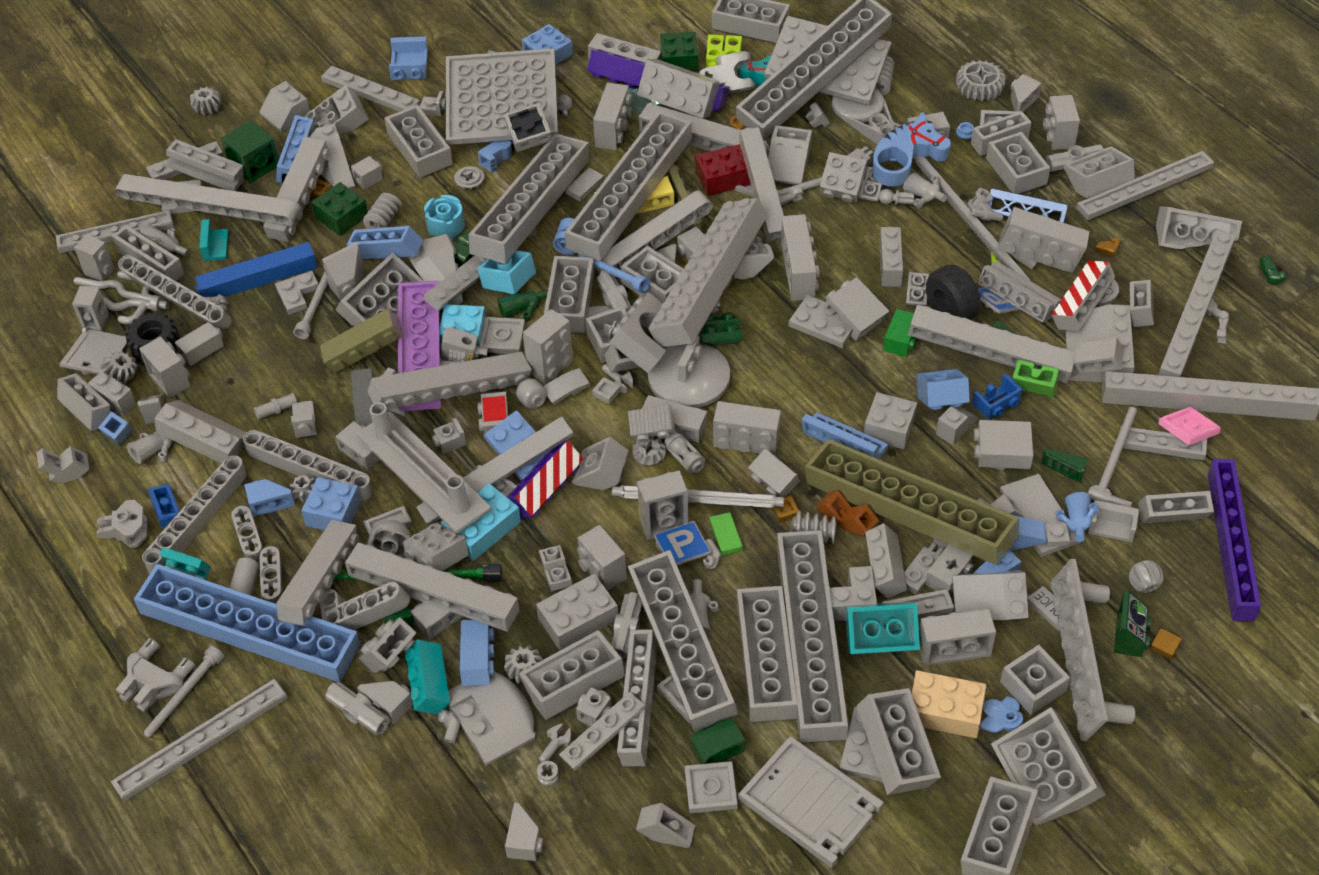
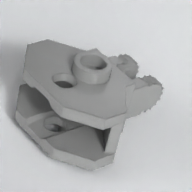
[97,500,148,548]

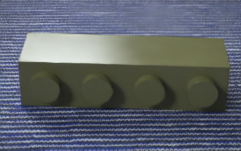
[320,308,403,373]

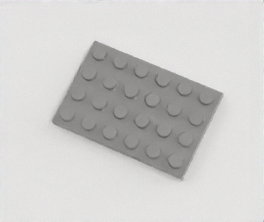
[764,16,891,105]

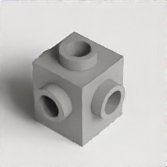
[576,687,612,726]

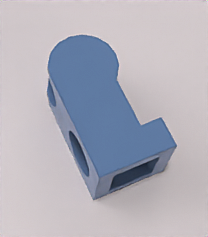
[478,140,512,173]

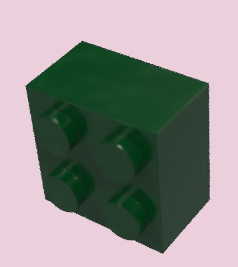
[660,32,699,72]
[311,182,368,236]

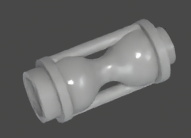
[665,432,705,474]

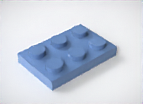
[484,410,549,481]

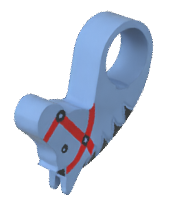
[872,112,951,186]

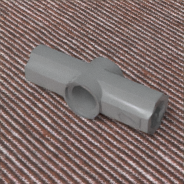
[1045,144,1104,172]
[596,271,632,312]
[611,592,643,660]
[325,682,390,736]

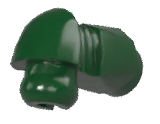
[1259,256,1286,285]

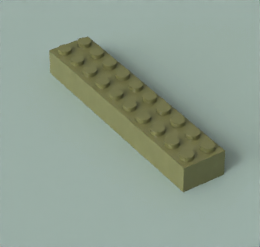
[805,439,1019,565]

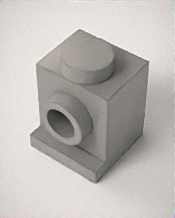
[432,418,466,454]

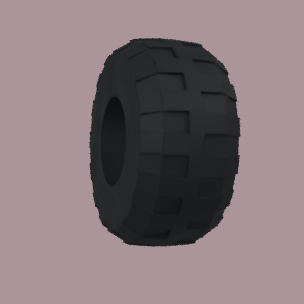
[925,264,981,320]

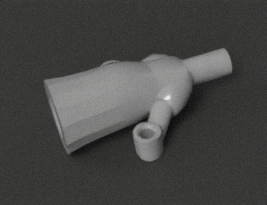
[903,173,947,209]
[139,224,189,257]
[127,431,172,464]
[689,579,719,636]

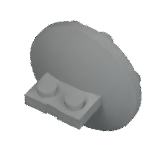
[648,336,730,408]

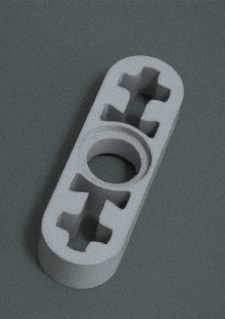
[231,506,263,560]
[260,546,283,604]

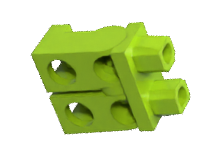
[706,35,742,76]

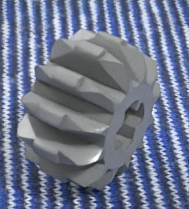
[190,86,222,116]
[101,349,137,384]
[504,645,543,684]

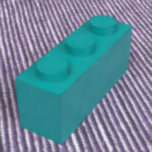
[405,639,450,714]

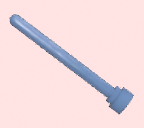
[578,254,650,293]

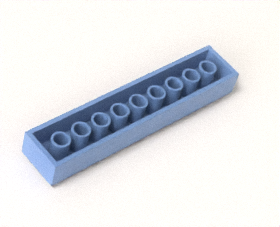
[134,564,361,682]

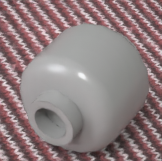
[516,379,547,409]

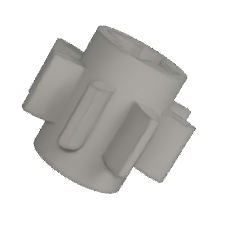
[290,475,315,502]

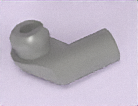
[703,539,721,569]

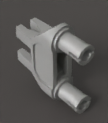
[116,638,195,713]

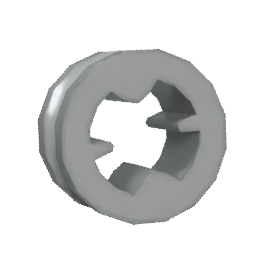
[537,761,559,786]

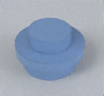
[956,122,974,139]

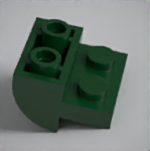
[699,312,743,345]

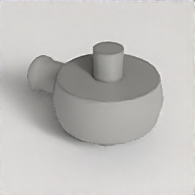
[557,94,572,117]

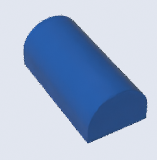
[148,484,180,528]

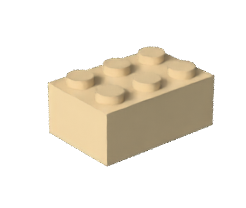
[912,670,986,738]

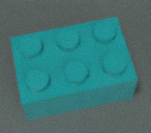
[845,602,920,654]

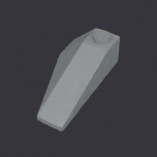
[310,124,356,190]

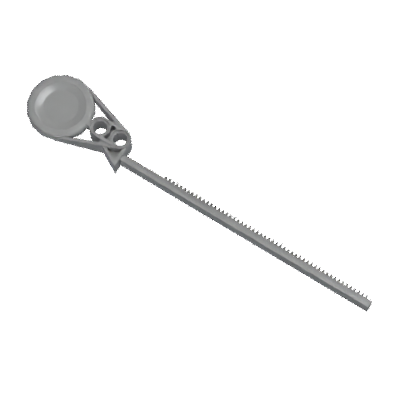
[832,88,1030,281]

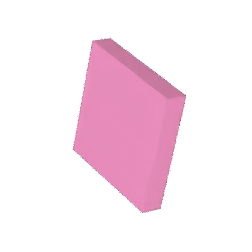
[1158,406,1221,445]

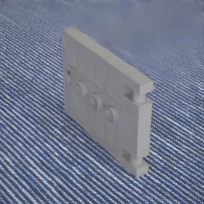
[738,736,884,868]

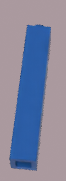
[194,242,317,297]

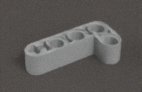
[320,582,410,630]

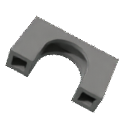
[610,292,666,373]

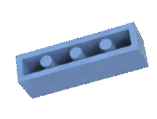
[346,226,424,259]

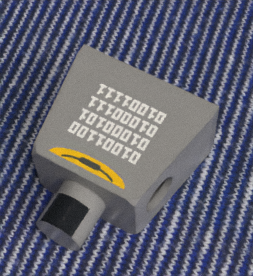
[441,326,488,362]

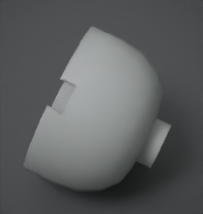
[368,520,412,559]

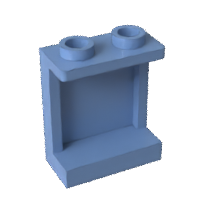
[389,36,428,80]

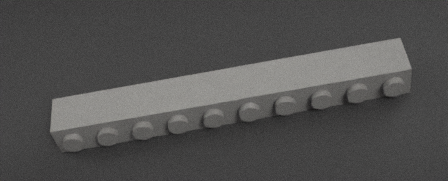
[1159,230,1236,377]
[1102,371,1319,421]

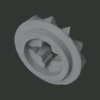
[454,166,485,190]
[632,437,666,465]

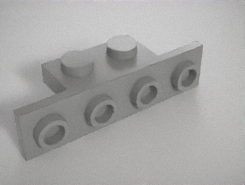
[559,692,646,771]

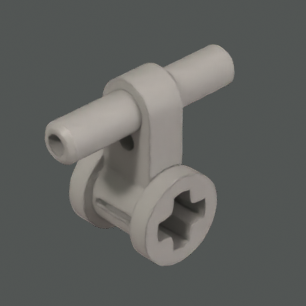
[967,188,1003,221]

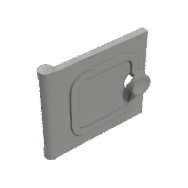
[60,327,128,375]

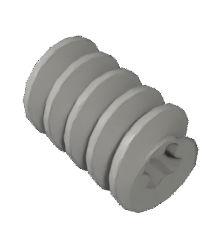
[876,56,894,96]
[363,193,402,229]
[790,511,837,545]

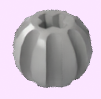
[1129,560,1164,593]

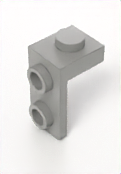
[291,401,317,438]

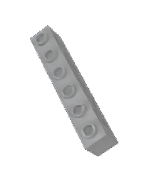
[617,630,658,767]

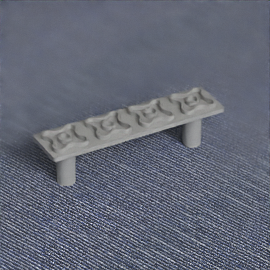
[357,402,491,533]
[1051,559,1135,741]

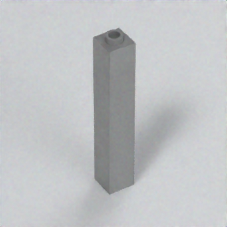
[739,127,784,241]

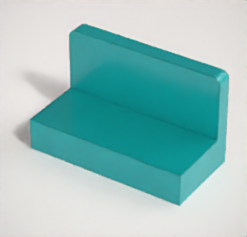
[199,219,228,261]

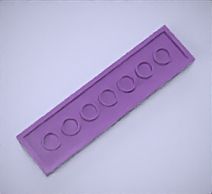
[398,281,441,411]

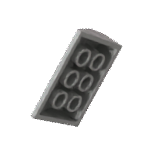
[336,252,424,326]
[1065,304,1135,382]
[991,707,1106,826]

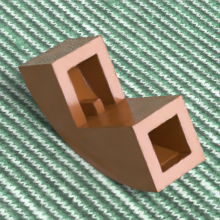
[816,490,879,535]

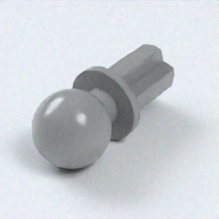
[879,189,914,205]

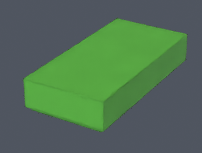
[709,512,743,556]

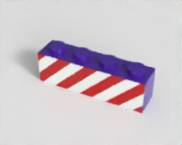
[507,440,583,518]

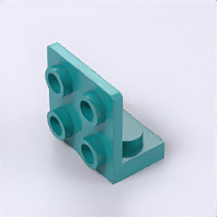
[159,547,211,580]

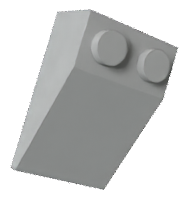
[952,570,1029,620]

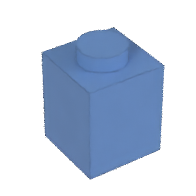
[98,411,133,446]

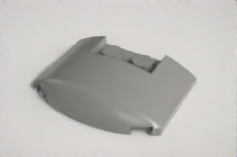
[447,670,535,766]

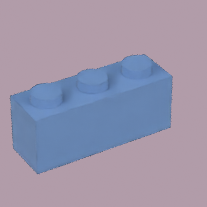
[460,620,495,686]

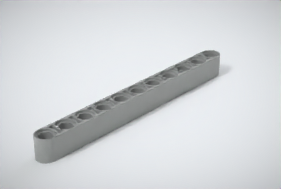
[114,174,301,226]

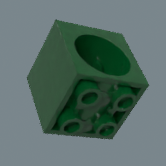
[221,120,279,184]

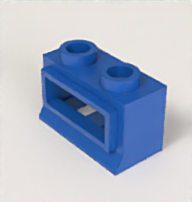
[972,374,1022,419]

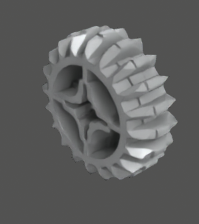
[956,59,1006,102]

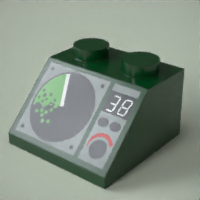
[1114,590,1152,657]

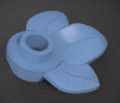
[979,696,1024,733]

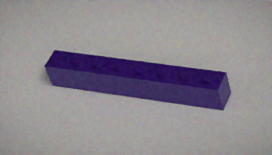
[587,49,730,111]
[1207,459,1261,621]

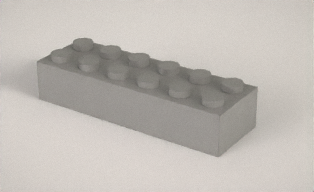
[737,586,797,722]

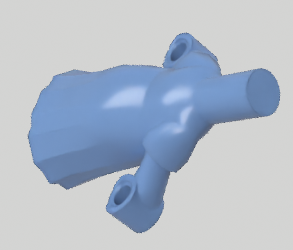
[1055,492,1100,542]

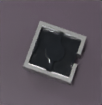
[503,103,552,152]

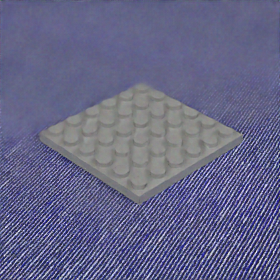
[446,48,558,145]

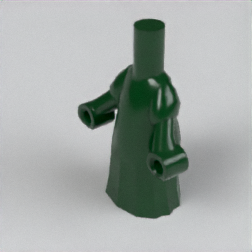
[497,290,548,322]

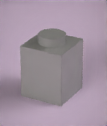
[351,156,383,190]

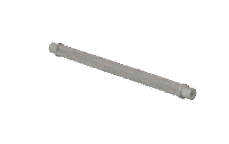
[612,485,784,508]

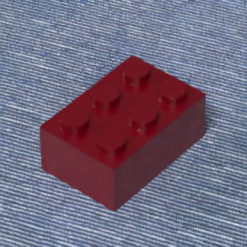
[695,144,751,196]

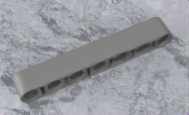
[594,190,713,277]
[118,255,231,330]
[243,430,373,501]
[142,456,246,574]

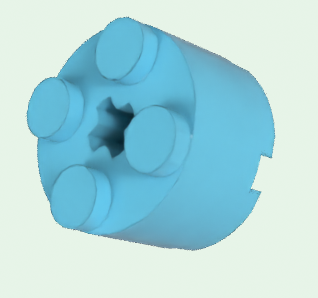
[424,195,465,240]

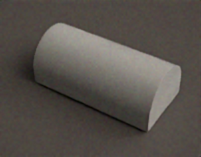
[230,558,260,596]

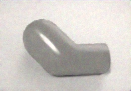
[438,710,460,743]

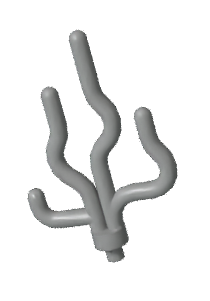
[73,271,169,324]

